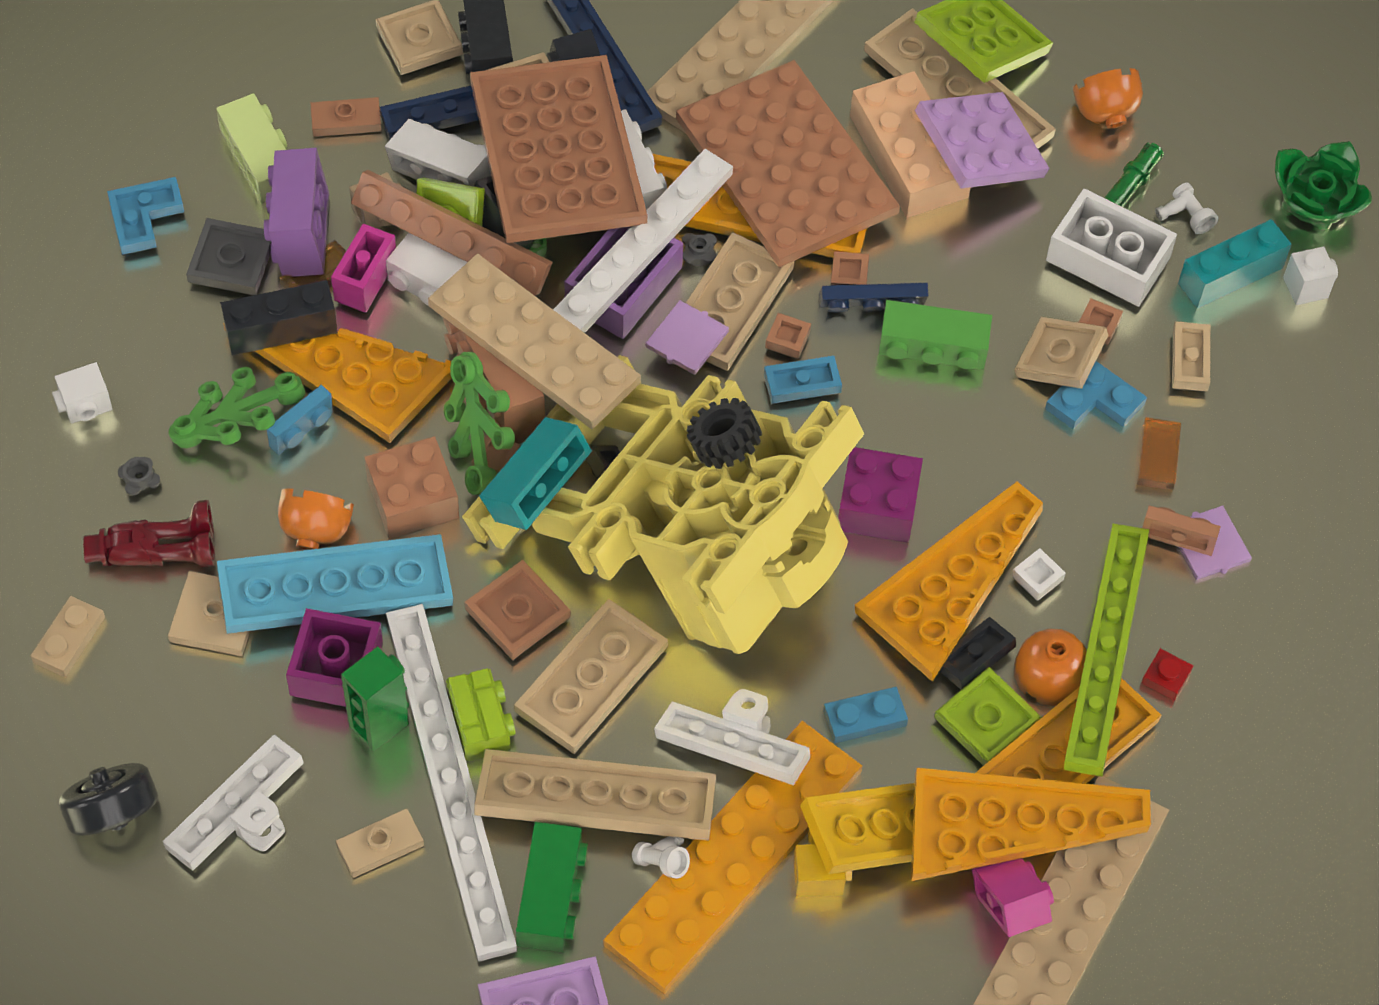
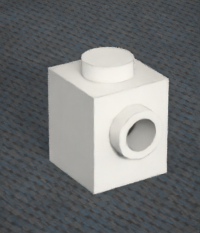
[1283,246,1338,305]
[52,362,113,424]

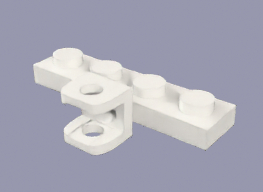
[654,689,810,785]
[162,735,304,871]

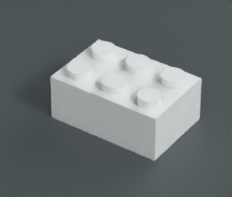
[1046,188,1177,307]

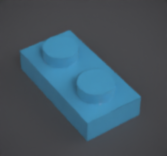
[764,356,842,404]
[267,385,333,455]
[823,686,908,744]

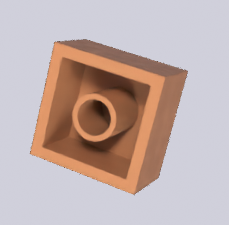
[364,436,459,539]

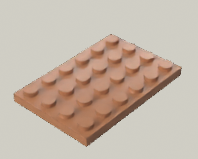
[470,55,648,243]
[676,60,900,267]

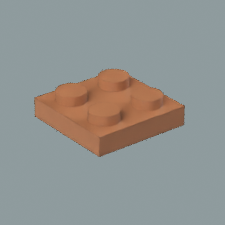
[464,560,571,660]

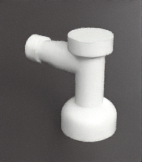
[1155,183,1218,234]
[632,836,690,879]

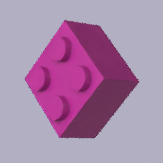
[838,447,923,543]
[286,608,383,707]

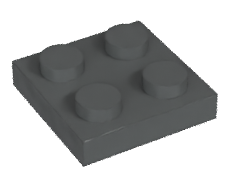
[186,218,271,295]

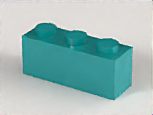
[1178,219,1292,309]
[479,417,592,530]

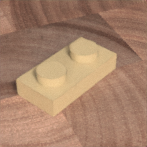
[1172,321,1211,392]
[31,596,105,678]

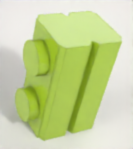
[446,668,516,761]

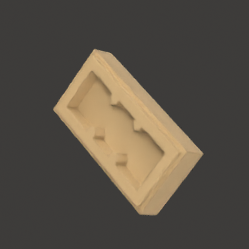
[336,808,424,878]

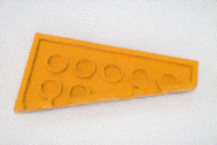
[223,323,452,443]
[855,481,1043,681]
[911,768,1151,881]

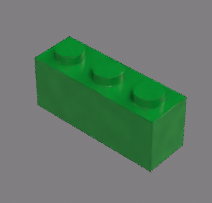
[341,646,409,752]
[516,822,588,953]

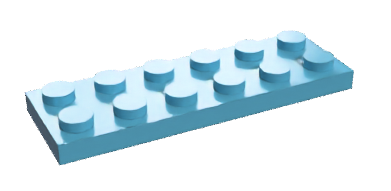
[217,534,453,634]

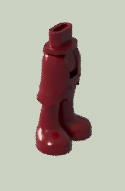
[83,500,215,567]

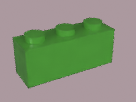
[878,300,992,370]

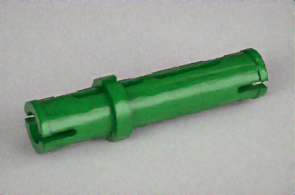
[1104,142,1164,208]

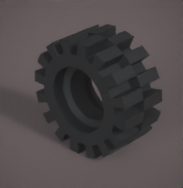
[687,398,762,469]

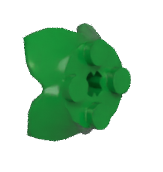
[1275,141,1372,229]

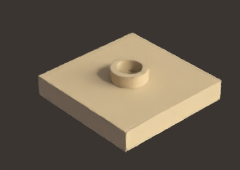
[375,0,464,75]
[1014,317,1108,389]
[168,571,250,657]

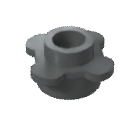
[682,233,717,267]
[118,457,160,495]

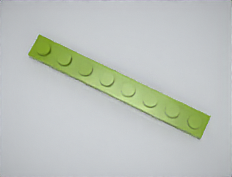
[1064,523,1149,777]

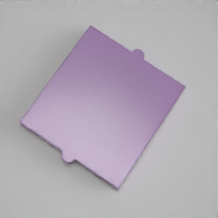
[645,300,729,375]
[1179,506,1252,580]

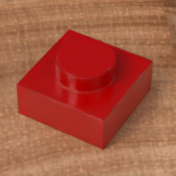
[1141,648,1194,701]

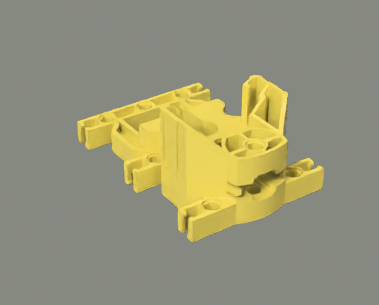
[462,355,864,654]

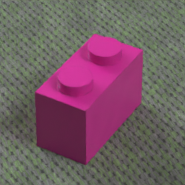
[331,224,396,313]
[972,858,1054,937]

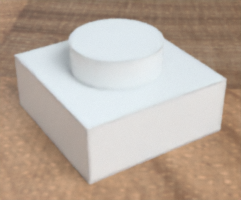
[1012,548,1066,601]

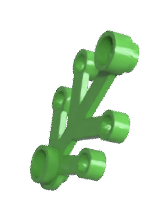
[443,352,515,495]
[168,367,305,448]

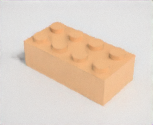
[850,71,971,218]

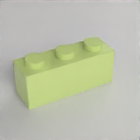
[216,93,287,203]

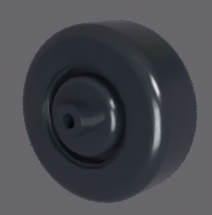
[59,763,158,836]

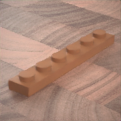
[351,170,553,296]

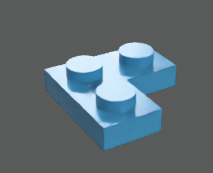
[107,177,184,255]
[1045,361,1147,429]

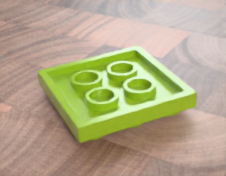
[914,0,1053,83]

